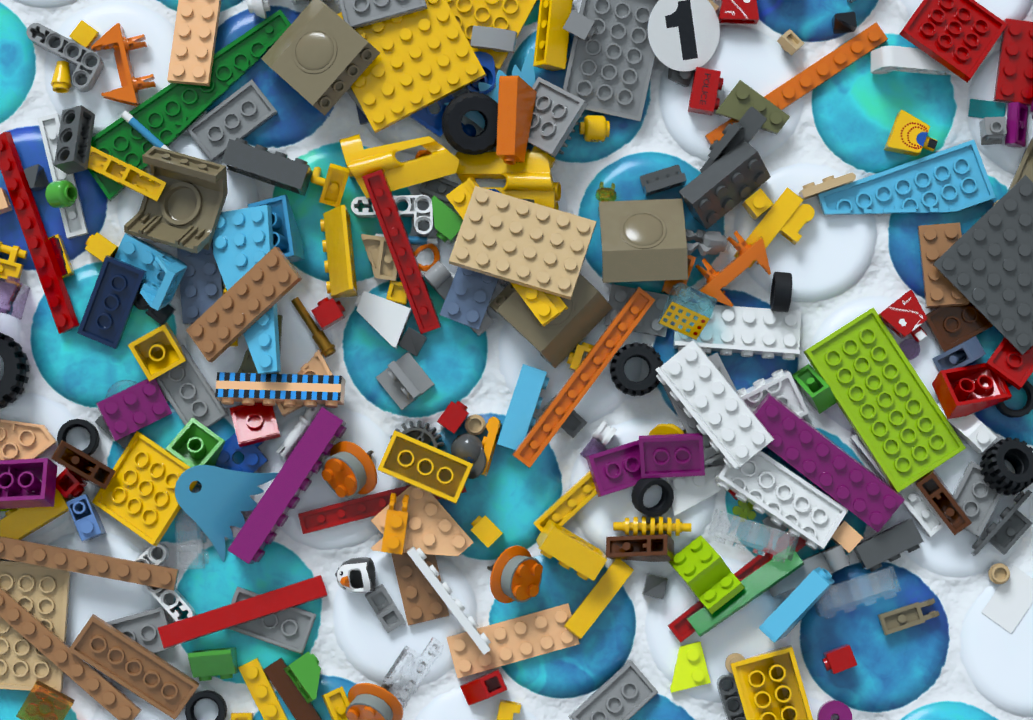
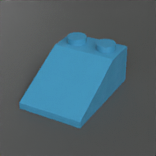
[248,195,305,263]

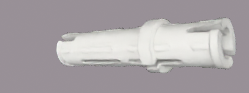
[276,404,322,459]

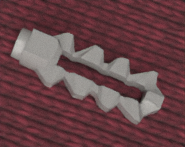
[686,229,727,256]

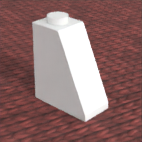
[355,291,412,349]

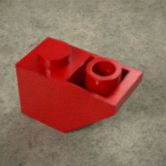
[460,669,507,705]

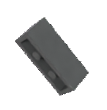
[854,519,924,571]

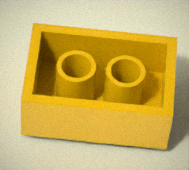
[536,519,607,581]

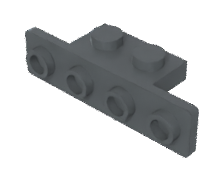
[700,107,767,173]
[971,490,1032,556]

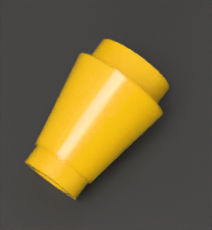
[51,61,72,93]

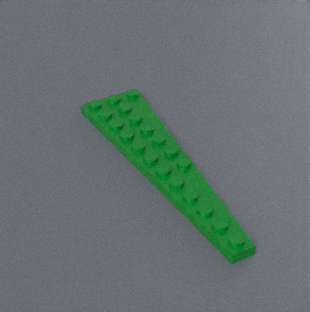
[87,9,291,201]

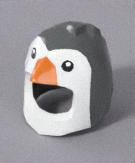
[335,557,376,593]

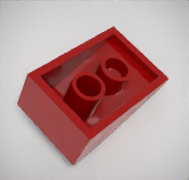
[932,363,1012,419]

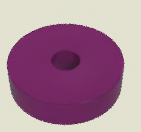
[817,700,852,720]

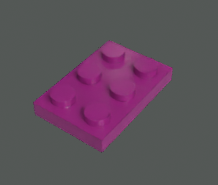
[96,379,172,441]
[639,433,705,479]
[586,440,641,497]

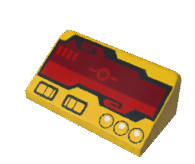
[48,234,74,278]

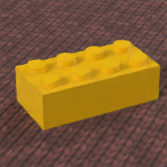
[377,430,473,504]

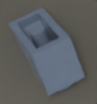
[932,336,986,372]

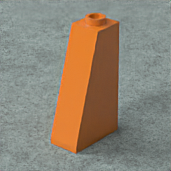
[496,76,537,165]

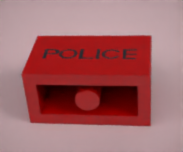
[688,67,724,116]

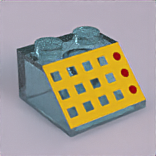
[658,282,718,340]

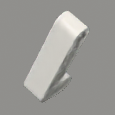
[870,46,954,75]
[351,195,434,237]
[135,544,196,622]

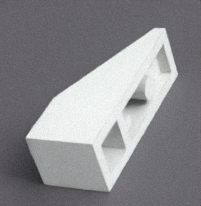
[937,402,997,453]

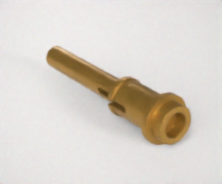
[291,297,336,358]

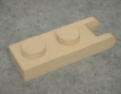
[799,173,856,200]

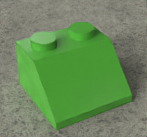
[165,417,225,467]
[188,647,238,681]

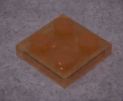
[16,680,75,720]

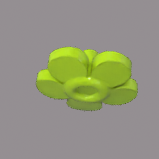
[732,500,756,523]

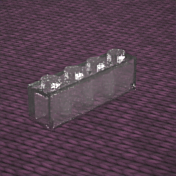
[175,484,209,570]
[708,509,799,563]
[815,566,901,619]

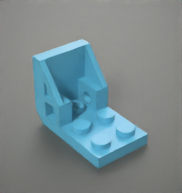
[114,233,187,311]

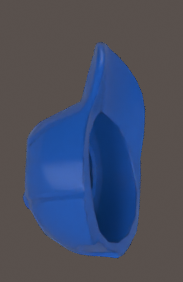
[466,51,496,94]

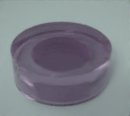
[899,339,920,360]

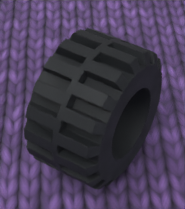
[610,342,663,396]
[980,437,1033,496]

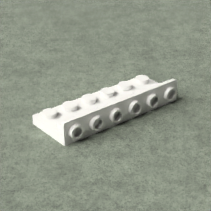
[673,302,801,360]
[655,340,775,469]
[676,369,809,465]
[715,451,848,550]

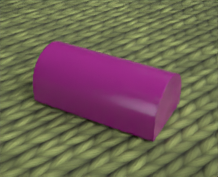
[1005,102,1028,147]

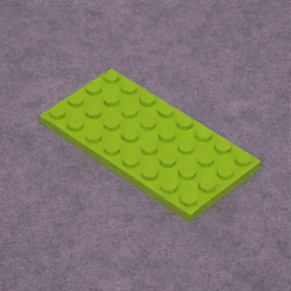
[804,307,966,493]

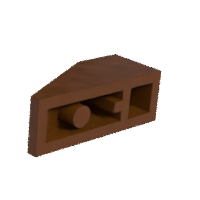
[51,440,116,489]
[916,470,972,535]
[606,534,674,562]

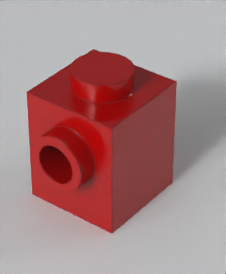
[311,297,346,330]
[437,401,469,434]
[56,468,88,498]
[822,644,857,674]

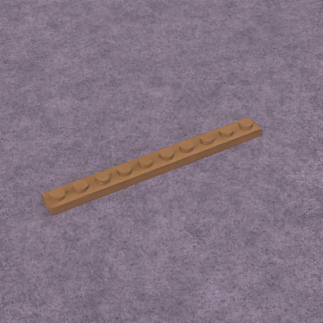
[0,536,179,590]
[0,587,142,720]

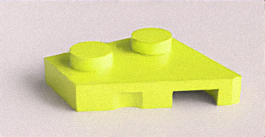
[670,641,711,693]

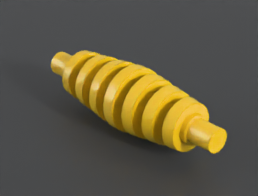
[613,516,691,537]

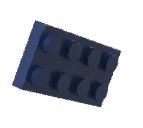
[77,255,147,349]

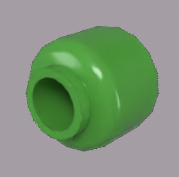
[45,180,77,208]

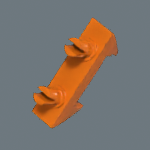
[91,23,156,107]
[695,230,771,307]

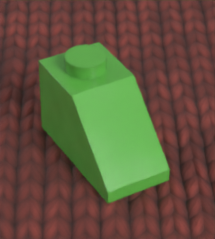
[432,196,463,244]
[792,364,836,414]
[284,651,321,703]

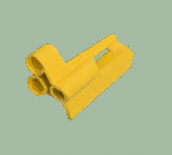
[339,134,459,198]
[455,152,561,210]

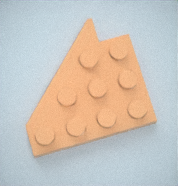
[0,419,57,460]
[371,485,474,556]

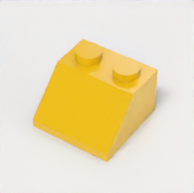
[128,322,186,382]

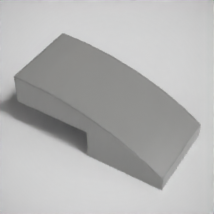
[470,26,517,53]
[365,584,406,633]

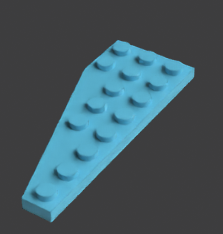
[817,140,996,215]
[213,205,281,374]

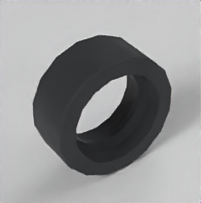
[770,272,792,312]
[995,380,1033,418]
[57,419,100,456]
[631,478,674,518]
[185,690,227,720]

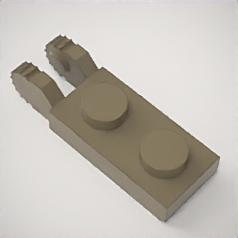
[877,598,940,635]

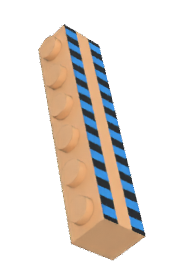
[215,372,345,408]

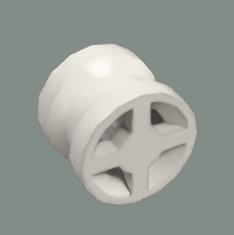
[592,420,617,446]

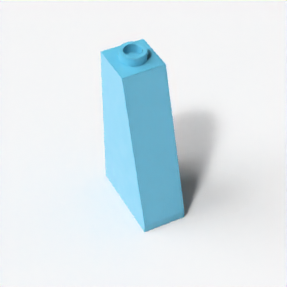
[759,567,835,643]

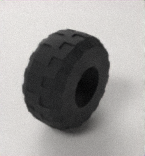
[442,92,498,155]

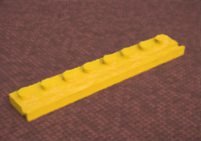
[446,177,568,327]

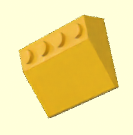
[320,205,358,299]
[730,645,813,720]

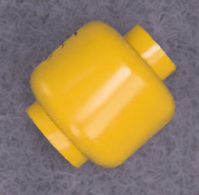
[579,115,610,142]

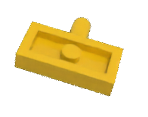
[310,163,350,207]

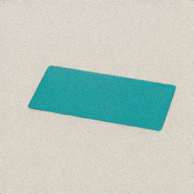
[968,99,1006,118]

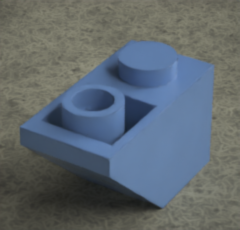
[66,494,106,541]

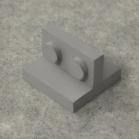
[375,352,435,410]

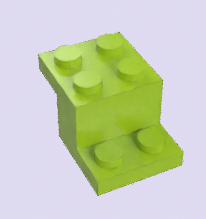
[668,535,745,614]

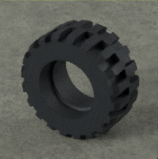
[0,332,29,409]

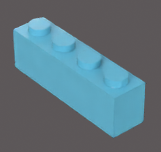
[497,364,549,451]

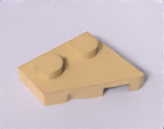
[361,234,397,281]

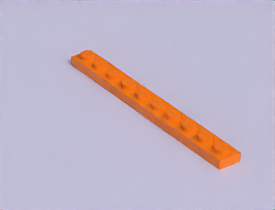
[705,22,888,145]
[512,287,655,468]

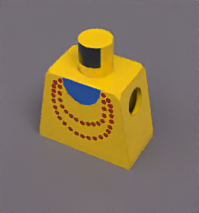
[884,110,938,156]

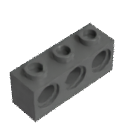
[54,105,95,174]

